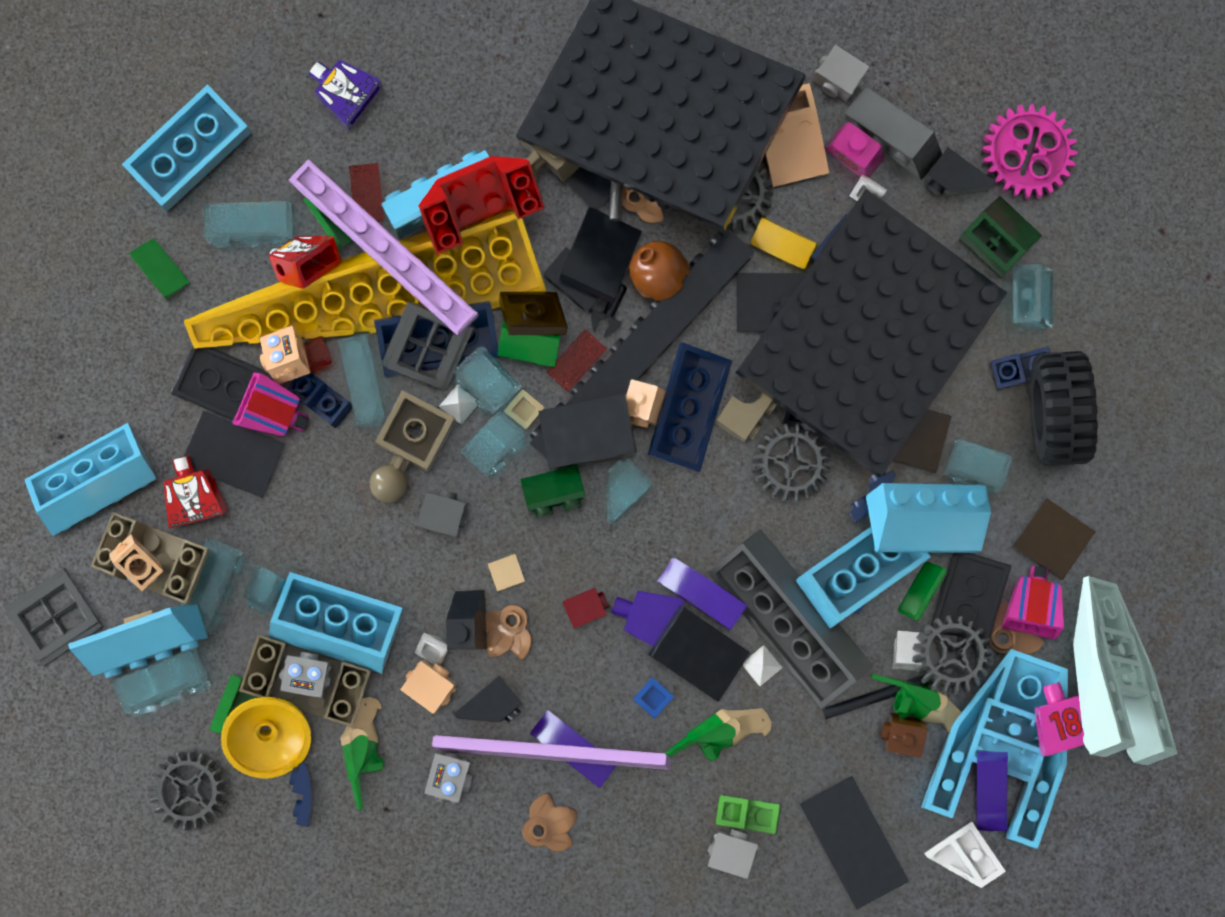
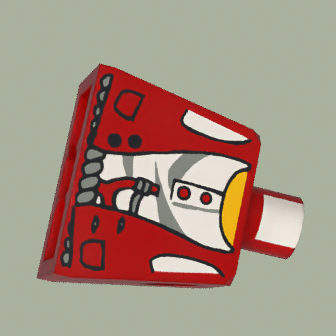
[269,236,342,289]
[163,455,228,529]

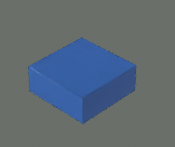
[633,677,674,719]

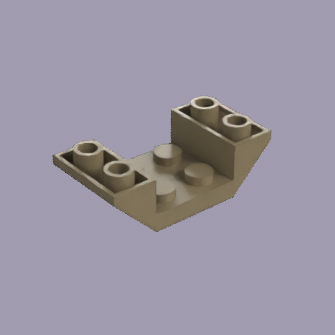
[90,512,211,605]
[239,634,371,728]

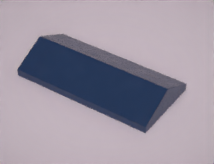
[374,301,500,377]
[647,342,732,472]

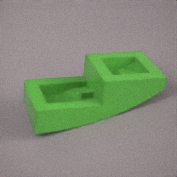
[715,795,782,834]

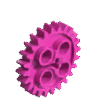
[982,104,1078,199]

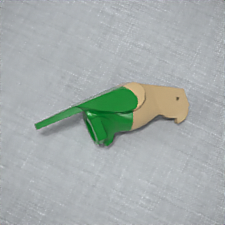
[870,673,962,736]
[340,697,385,811]
[665,708,772,762]

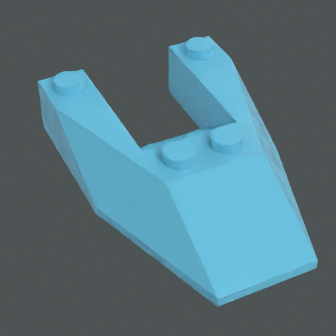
[921,649,1068,849]

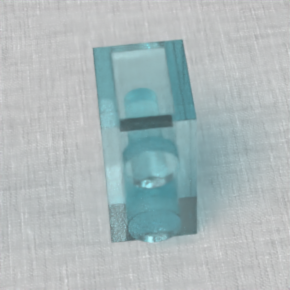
[1013,264,1053,330]
[453,346,522,415]
[460,409,527,478]
[943,438,1013,495]

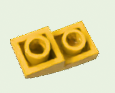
[750,217,819,270]

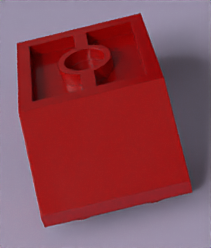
[418,156,545,255]

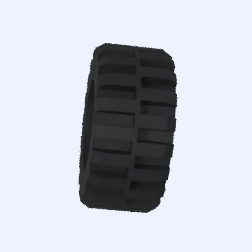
[1030,351,1098,466]

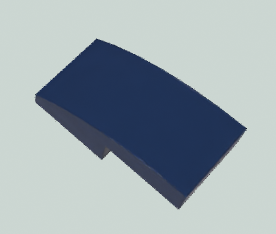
[991,346,1051,389]
[287,372,353,428]
[848,470,896,524]
[289,763,314,827]

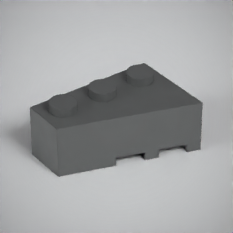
[844,87,942,181]

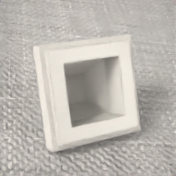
[850,174,887,201]
[439,384,480,425]
[415,633,448,665]
[742,645,783,686]

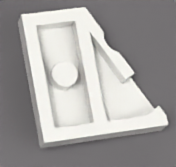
[924,821,1006,888]

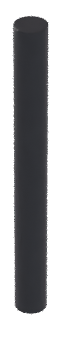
[822,674,934,719]

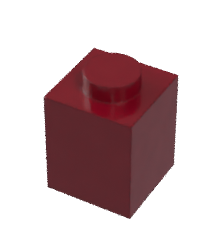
[562,587,609,630]

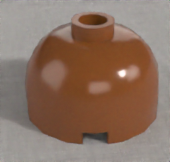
[629,241,690,301]

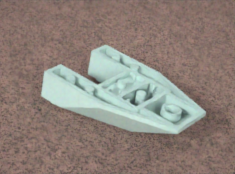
[1073,576,1178,765]

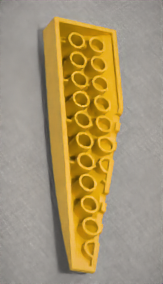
[184,208,547,348]

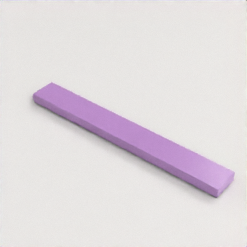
[289,159,479,337]
[432,735,672,770]

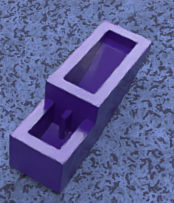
[657,557,747,631]
[530,710,616,788]
[977,751,1008,831]

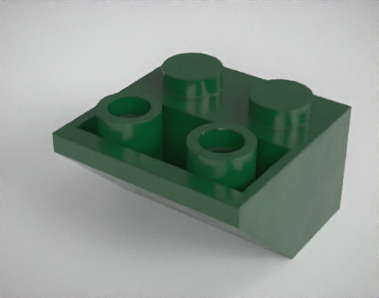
[960,196,1042,278]
[520,465,586,519]

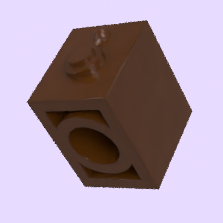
[881,713,928,758]

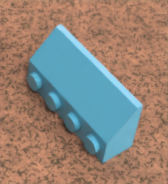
[381,150,489,239]
[25,423,157,536]
[866,483,991,553]
[68,604,208,679]

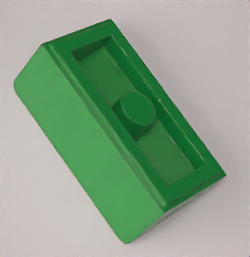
[129,238,190,301]
[897,562,947,622]

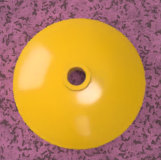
[221,697,311,779]

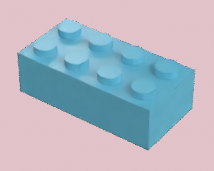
[122,84,251,212]
[795,527,931,629]
[269,572,403,674]

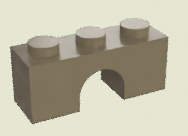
[715,393,777,443]

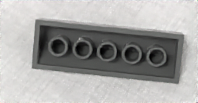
[709,529,874,709]

